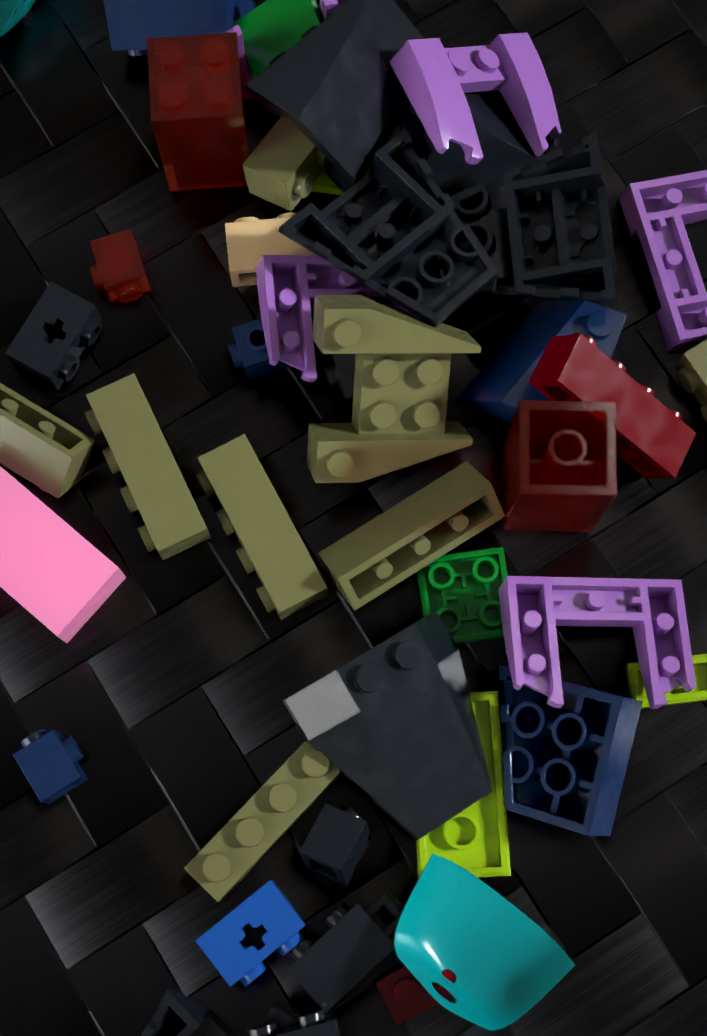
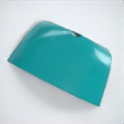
[394,853,575,1031]

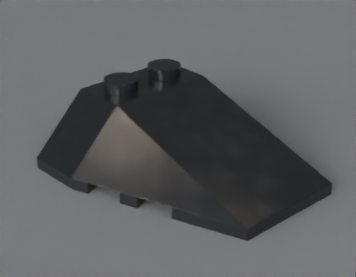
[283,610,493,840]

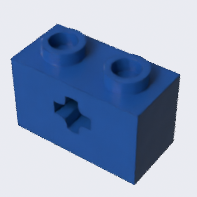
[196,879,306,987]

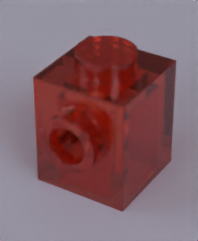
[89,229,151,303]

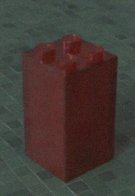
[147,32,251,191]
[503,400,617,532]

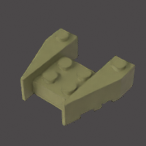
[307,295,481,483]

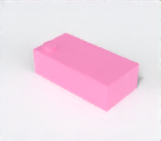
[0,466,126,644]

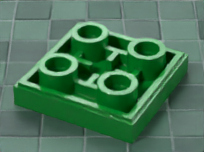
[233,0,324,76]
[417,547,508,644]

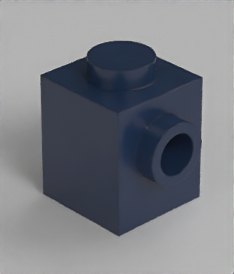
[227,318,290,380]
[13,729,88,804]

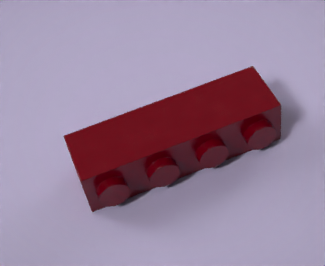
[529,333,696,478]

